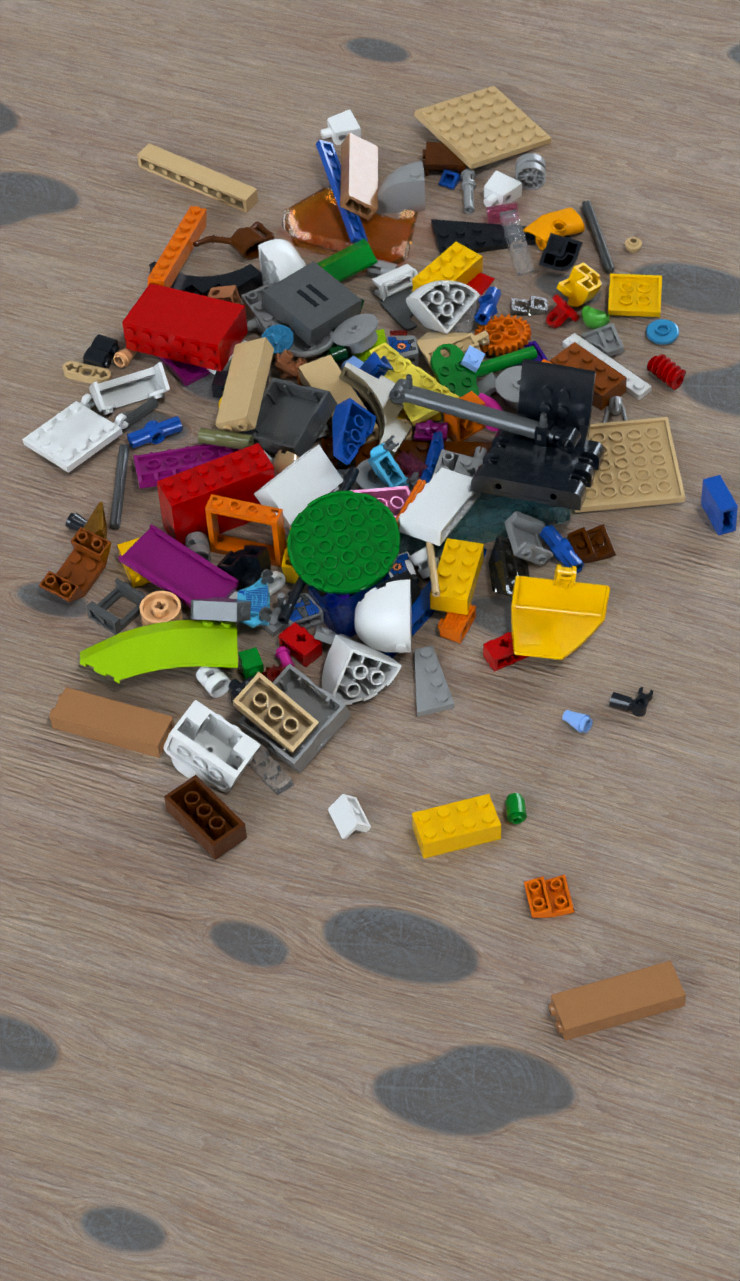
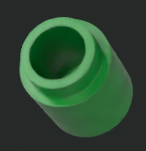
[505,793,527,824]

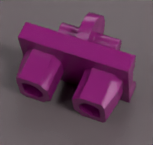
[414,420,449,441]

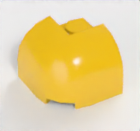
[556,262,602,307]

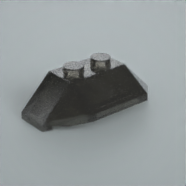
[488,535,529,598]

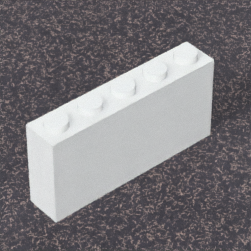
[254,445,343,529]
[398,467,481,546]

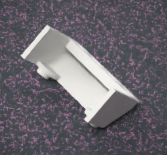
[89,362,170,415]

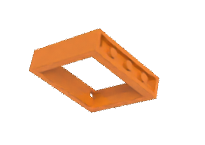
[205,494,286,567]

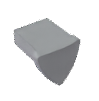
[477,372,497,396]

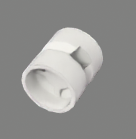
[409,546,440,579]
[196,666,231,698]

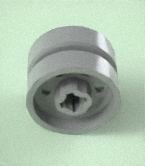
[515,153,546,190]

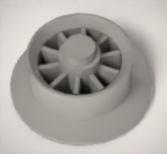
[332,314,378,354]
[495,366,522,409]

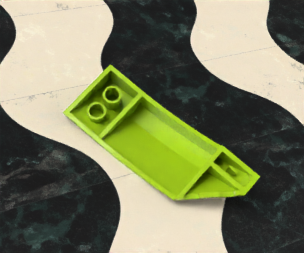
[80,619,238,684]

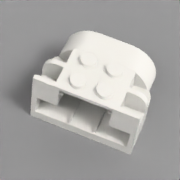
[164,700,261,793]

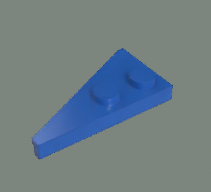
[420,431,444,483]

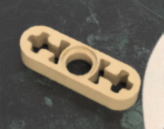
[63,361,112,384]

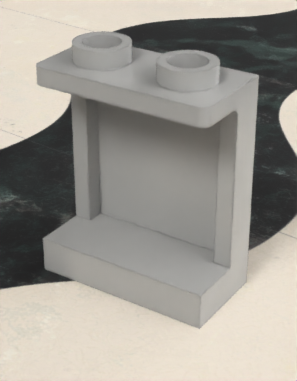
[504,511,553,566]

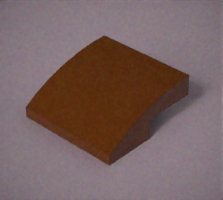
[567,524,616,563]

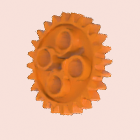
[474,314,532,356]

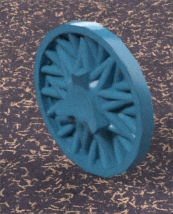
[646,319,679,345]
[262,325,294,355]

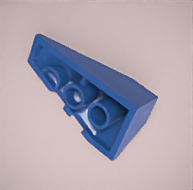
[332,398,376,465]

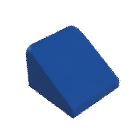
[438,169,461,190]

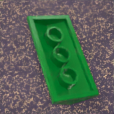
[317,238,378,282]

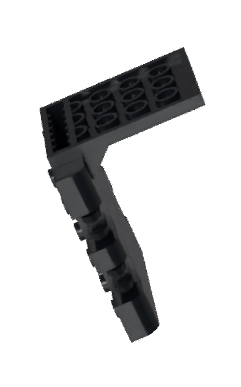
[470,359,605,511]

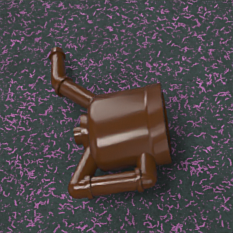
[193,221,274,260]

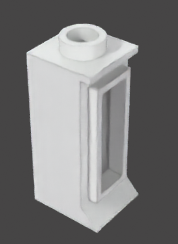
[372,264,418,301]

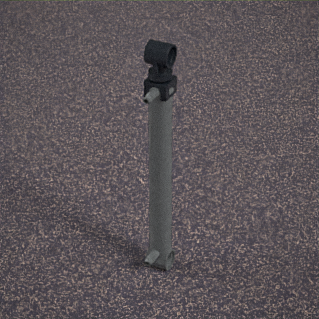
[389,374,581,452]

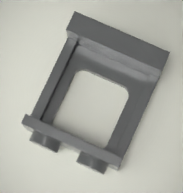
[87,578,146,635]

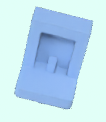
[460,346,485,373]

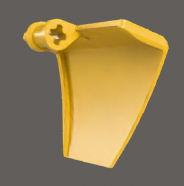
[511,564,610,660]

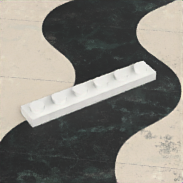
[562,333,652,400]

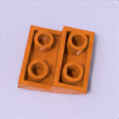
[524,874,575,918]

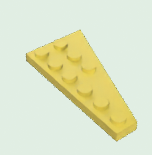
[369,342,460,426]

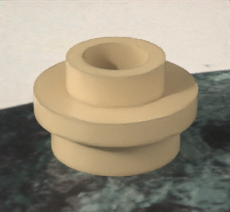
[625,237,642,253]

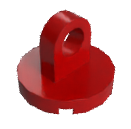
[546,294,580,328]

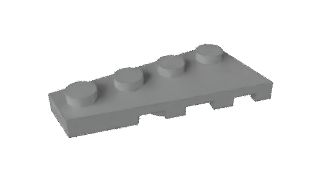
[414,645,455,717]

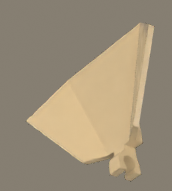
[417,330,490,369]

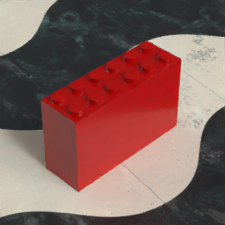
[122,283,248,372]
[156,443,275,545]

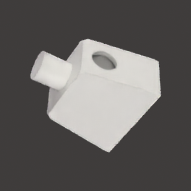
[320,110,361,145]
[483,170,522,208]

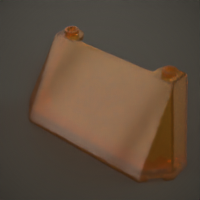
[282,187,418,265]

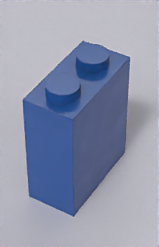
[701,475,738,536]

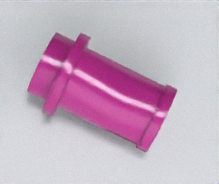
[275,646,295,670]

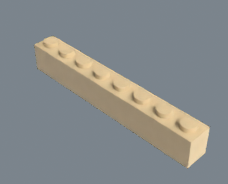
[137,143,258,213]

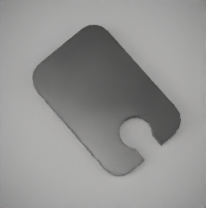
[380,289,417,331]

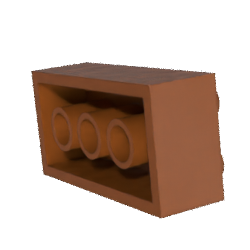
[550,342,627,411]

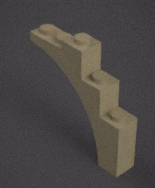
[339,362,412,458]

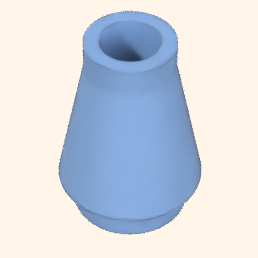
[562,710,593,733]

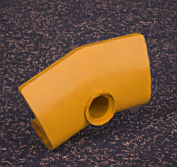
[523,207,585,250]

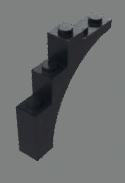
[149,261,263,299]

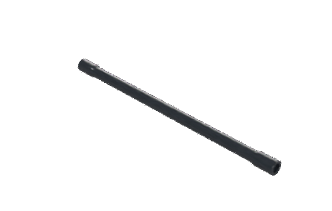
[277,467,360,624]

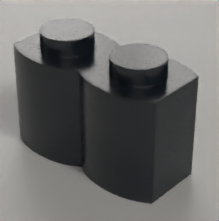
[83,334,120,368]

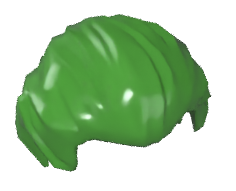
[581,306,610,329]

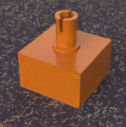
[443,391,486,442]

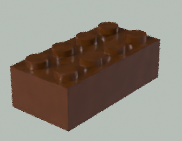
[164,775,247,860]

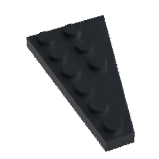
[431,219,536,255]

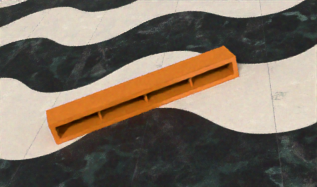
[148,206,207,288]

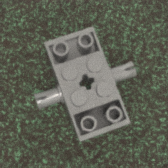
[241,283,292,336]
[432,446,502,504]

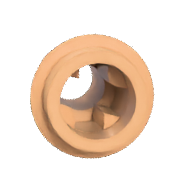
[113,348,137,368]

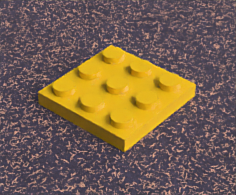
[608,274,662,317]

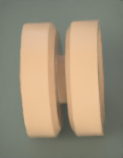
[139,591,183,626]

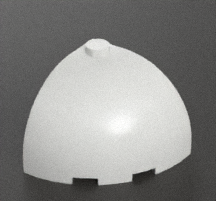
[258,239,306,286]
[406,280,480,334]
[354,579,412,653]
[322,635,402,705]

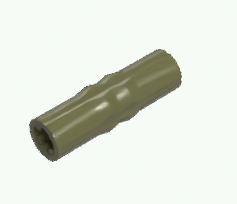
[198,428,254,449]

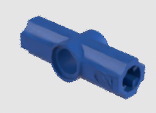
[474,286,501,326]
[127,416,183,448]
[539,525,585,574]

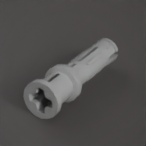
[461,169,476,214]

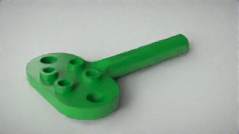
[430,344,537,397]

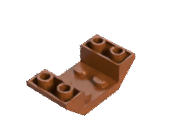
[39,527,112,602]

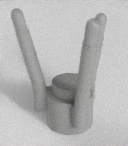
[602,396,628,423]

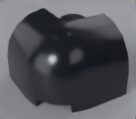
[539,233,583,271]
[217,545,271,591]

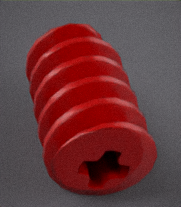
[647,354,686,390]

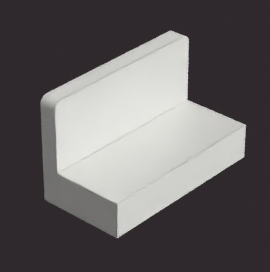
[328,794,371,839]

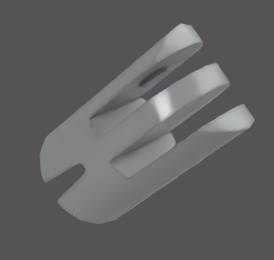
[366,259,398,277]

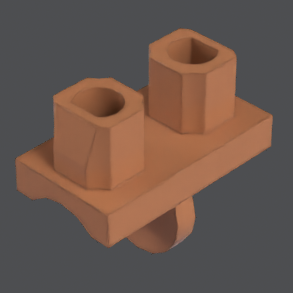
[274,349,307,380]

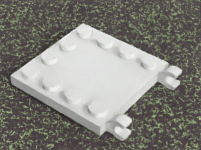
[22,393,129,473]

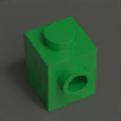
[238,647,265,680]

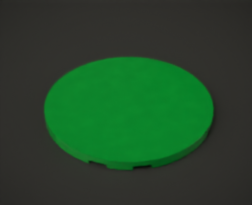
[287,491,401,595]

